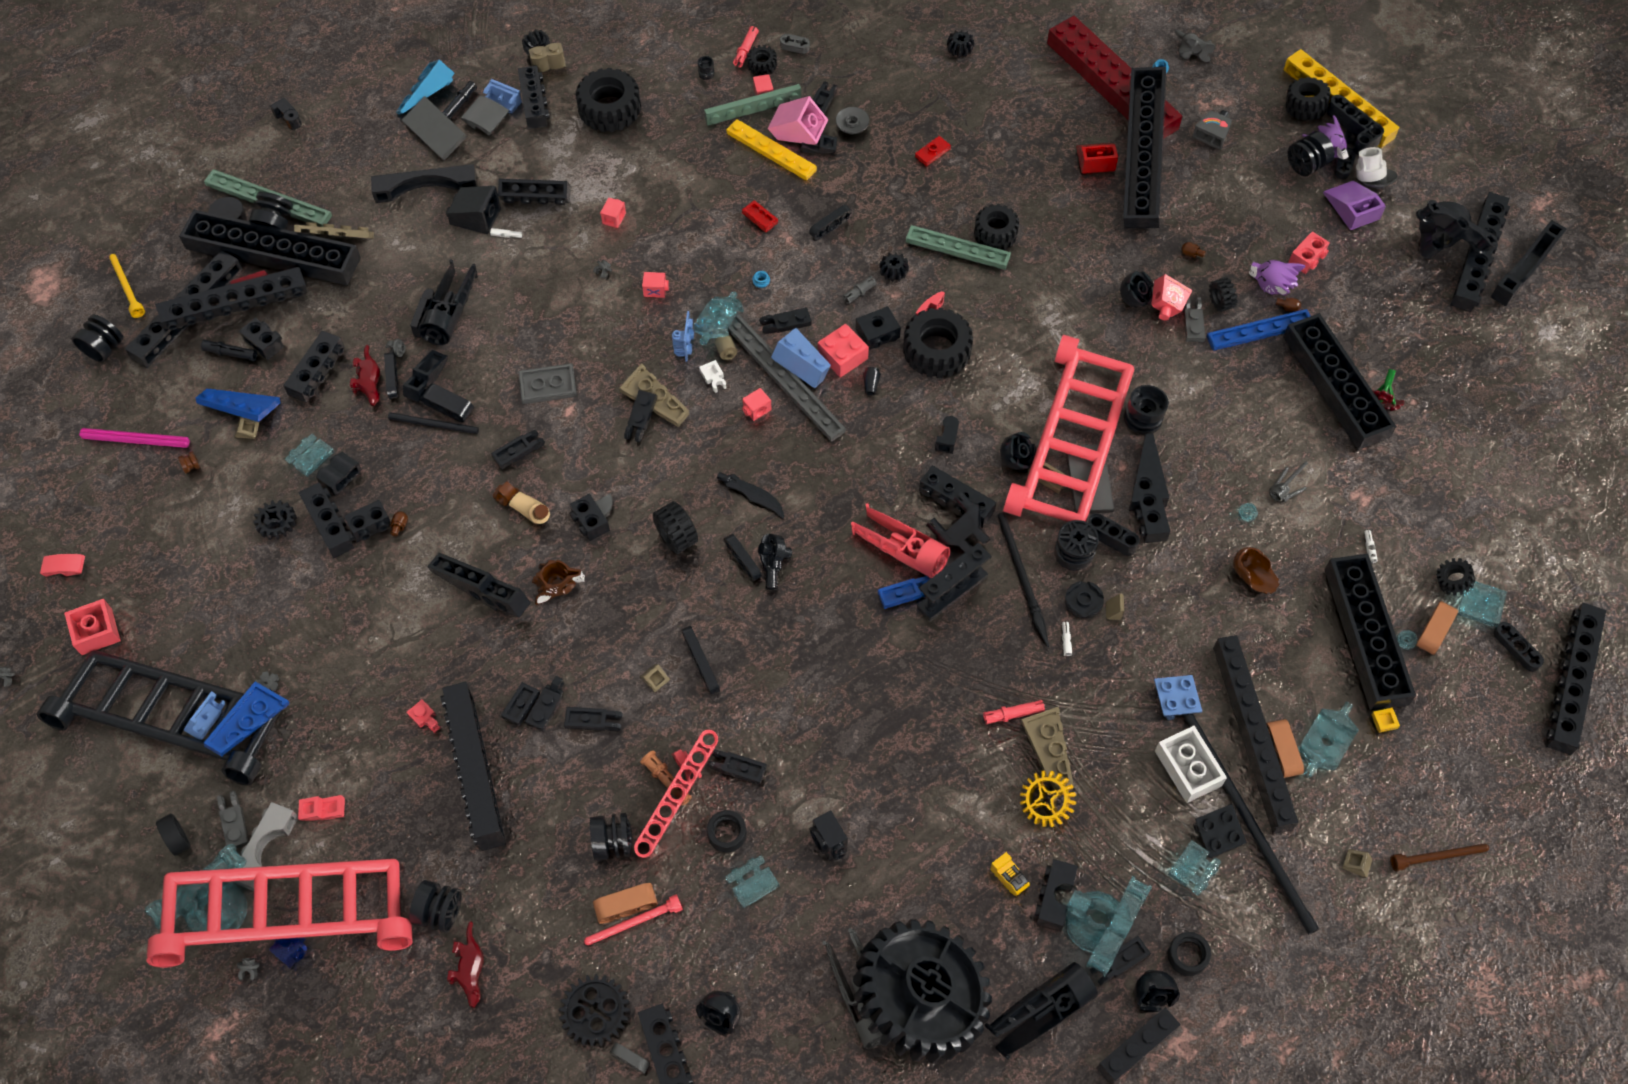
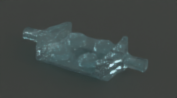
[694,291,744,345]
[1299,702,1359,777]

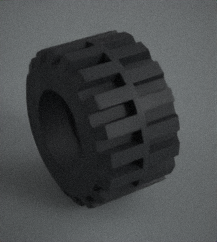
[1285,77,1331,121]
[974,204,1019,250]
[653,501,698,554]

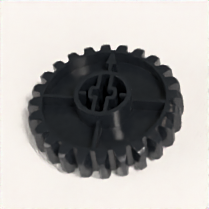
[853,919,992,1063]

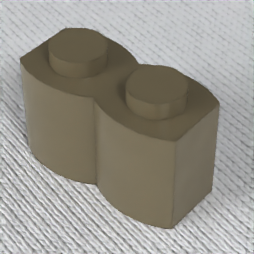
[529,43,566,72]

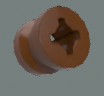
[178,451,201,474]

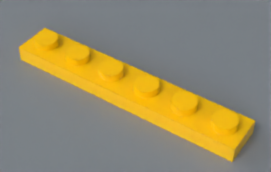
[726,119,817,181]

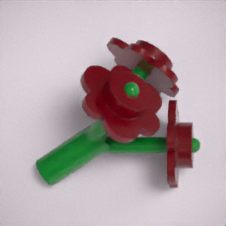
[1372,369,1404,411]

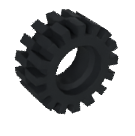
[747,45,777,76]
[1209,277,1238,312]
[1436,558,1475,596]

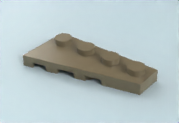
[294,222,374,239]
[620,363,689,427]
[1021,706,1074,791]

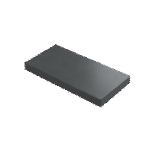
[402,96,467,160]
[1066,444,1114,514]

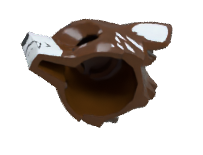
[532,560,585,605]

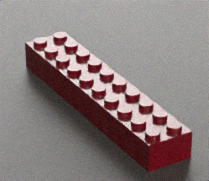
[1047,15,1182,138]

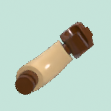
[493,481,550,524]

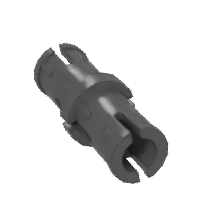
[842,276,877,305]

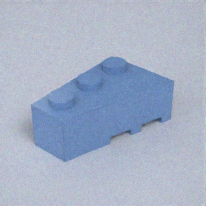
[771,328,831,388]

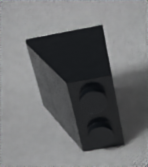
[446,186,501,235]

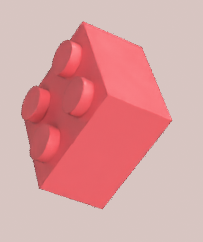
[818,324,869,378]
[65,599,121,655]

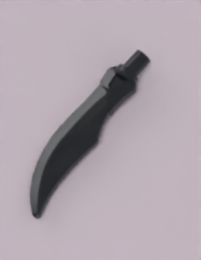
[717,472,784,519]

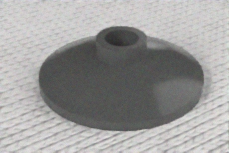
[836,107,869,134]
[1362,169,1398,189]

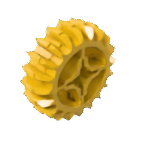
[1020,771,1076,827]

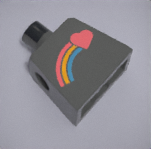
[1192,110,1232,150]

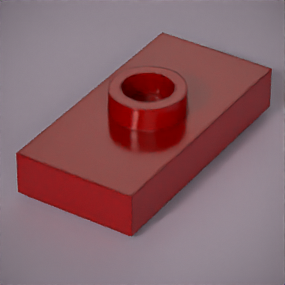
[915,136,951,167]
[742,200,778,232]

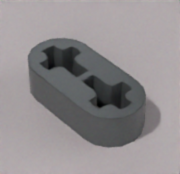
[780,34,810,54]
[609,1042,650,1074]

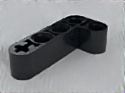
[1327,95,1384,155]

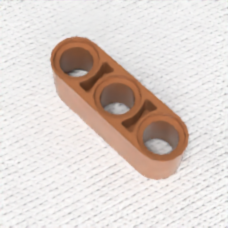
[1416,601,1459,655]
[1266,719,1304,778]
[593,883,658,924]

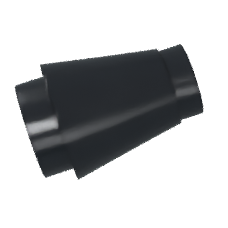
[863,367,881,396]

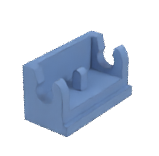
[483,79,522,114]
[184,691,225,740]

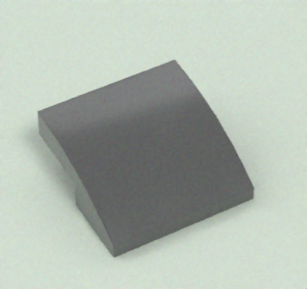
[461,95,509,136]

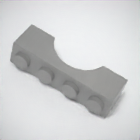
[232,802,298,891]

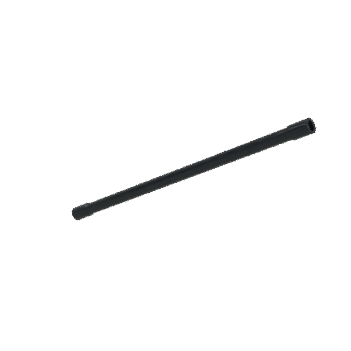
[1182,713,1320,935]

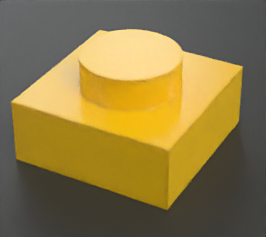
[1371,707,1400,733]

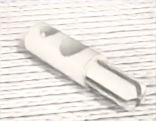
[490,228,522,238]
[1364,530,1378,563]
[1062,622,1072,656]

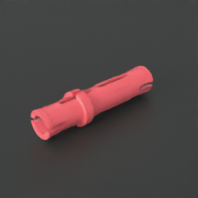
[733,26,759,68]
[983,700,1045,725]

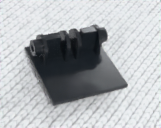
[1193,804,1247,858]

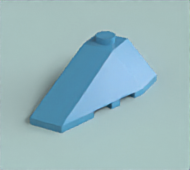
[396,60,455,114]

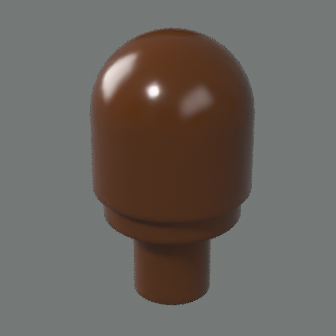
[1181,242,1206,258]
[1275,297,1301,313]
[390,511,408,537]

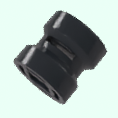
[697,56,715,80]

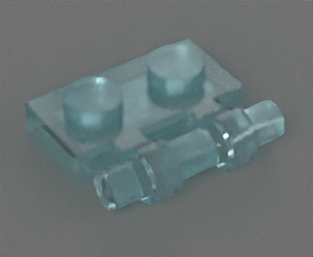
[285,434,334,477]
[1168,840,1221,896]
[725,855,780,908]

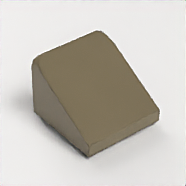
[234,417,259,439]
[1106,594,1124,620]
[640,664,670,692]
[1343,849,1372,877]

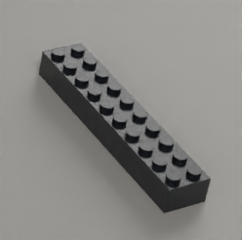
[1123,67,1166,229]
[179,209,361,285]

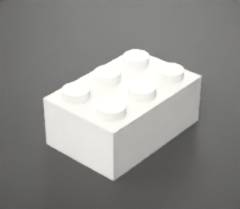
[1155,726,1227,803]

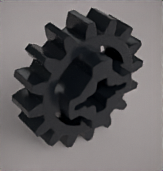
[253,500,297,540]

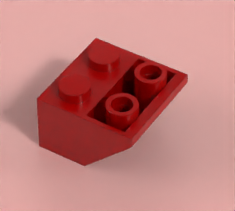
[1076,143,1118,174]

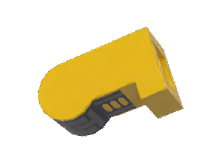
[990,852,1030,896]

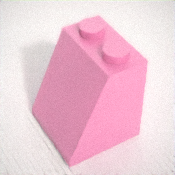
[768,96,828,145]

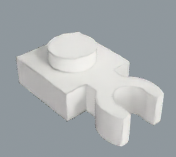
[699,360,726,393]

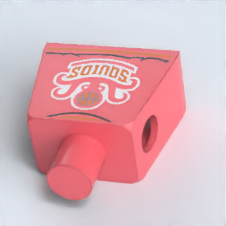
[1152,274,1192,321]

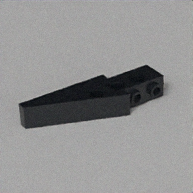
[1129,433,1170,543]
[427,552,531,618]

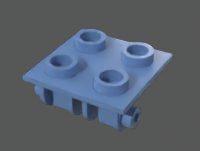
[672,311,694,362]
[1154,675,1202,720]

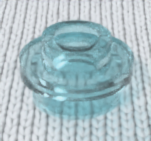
[1238,503,1258,522]
[1397,630,1417,650]

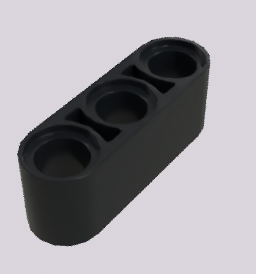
[420,383,474,423]
[1088,513,1140,556]

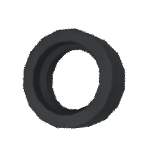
[707,810,747,853]
[156,813,190,856]
[1168,932,1211,976]

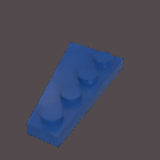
[196,389,281,422]
[204,681,289,757]

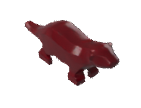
[350,345,380,407]
[447,921,484,1008]

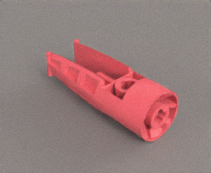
[851,503,950,578]

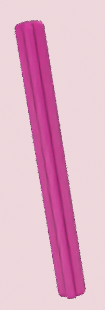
[79,428,190,448]

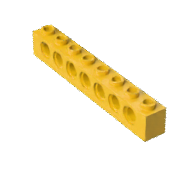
[1283,49,1400,148]

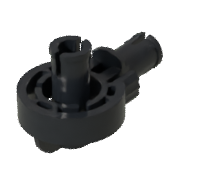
[758,534,792,590]

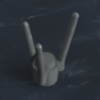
[1269,461,1308,502]

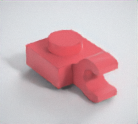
[406,699,440,733]
[671,749,702,781]

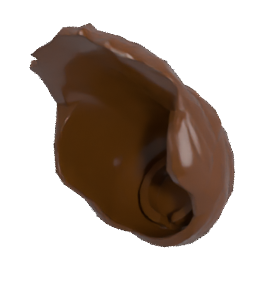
[1233,547,1280,594]

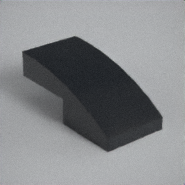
[800,134,837,154]

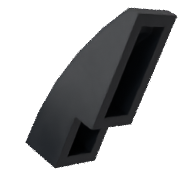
[403,350,448,402]

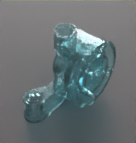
[144,844,247,932]
[1066,875,1152,977]

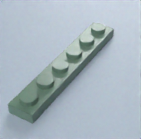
[704,84,801,126]
[906,225,1011,270]

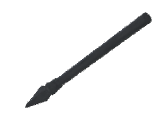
[998,512,1049,647]

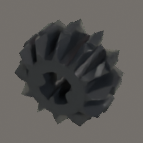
[522,29,550,55]
[947,30,975,58]
[879,252,909,282]

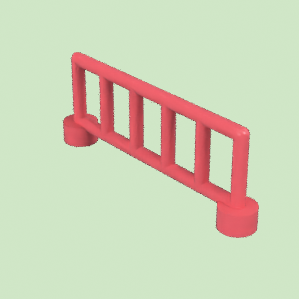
[1003,334,1134,522]
[147,859,413,968]

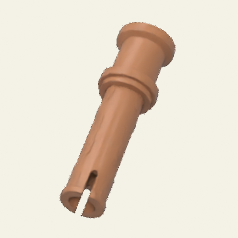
[640,751,692,806]

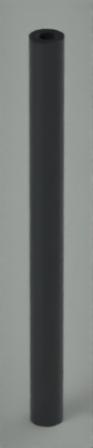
[388,412,479,434]

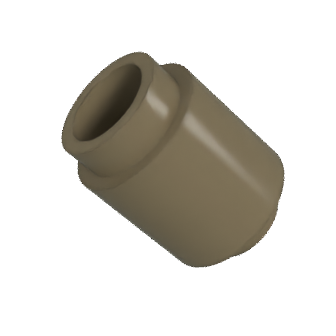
[715,333,737,360]

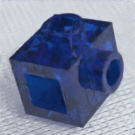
[269,937,308,968]

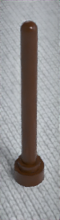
[1390,844,1489,872]

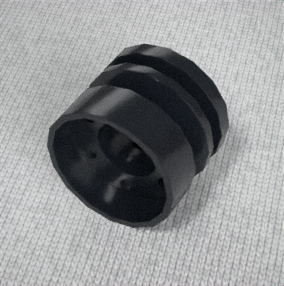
[1287,131,1334,177]
[249,192,294,230]
[71,314,124,363]
[1124,385,1169,435]
[1054,520,1099,571]
[590,813,633,861]
[409,880,462,933]

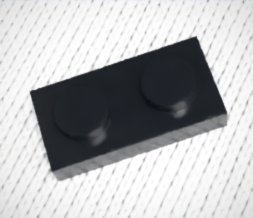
[501,682,540,726]

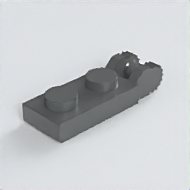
[1184,297,1205,342]
[217,791,249,851]

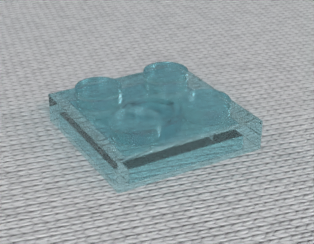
[1458,581,1507,627]

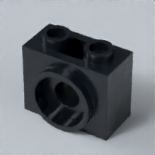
[855,306,901,350]
[809,810,848,861]

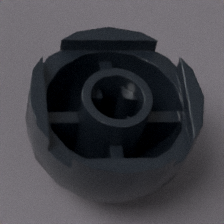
[1120,271,1154,308]
[1000,432,1036,470]
[1134,970,1180,1012]
[696,991,741,1035]

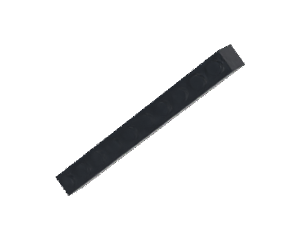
[1213,635,1299,834]

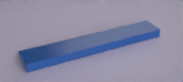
[1206,309,1310,351]

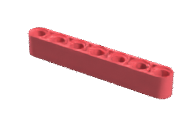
[634,730,718,858]

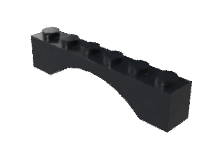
[371,164,478,203]
[1491,220,1567,307]

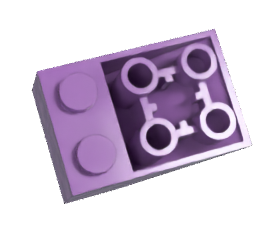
[1323,181,1386,230]

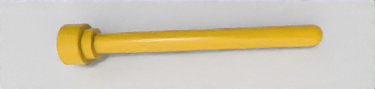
[109,254,145,318]

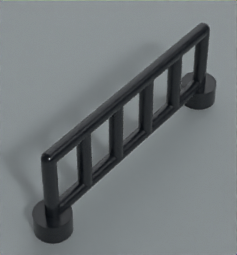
[37,650,281,786]

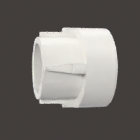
[1356,147,1387,182]

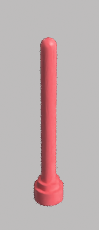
[584,894,683,946]

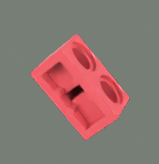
[1288,231,1330,274]

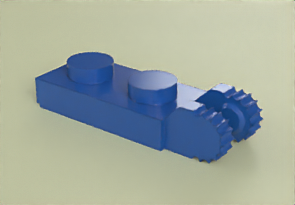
[878,576,930,609]

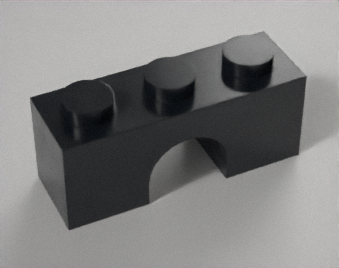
[1034,859,1078,932]

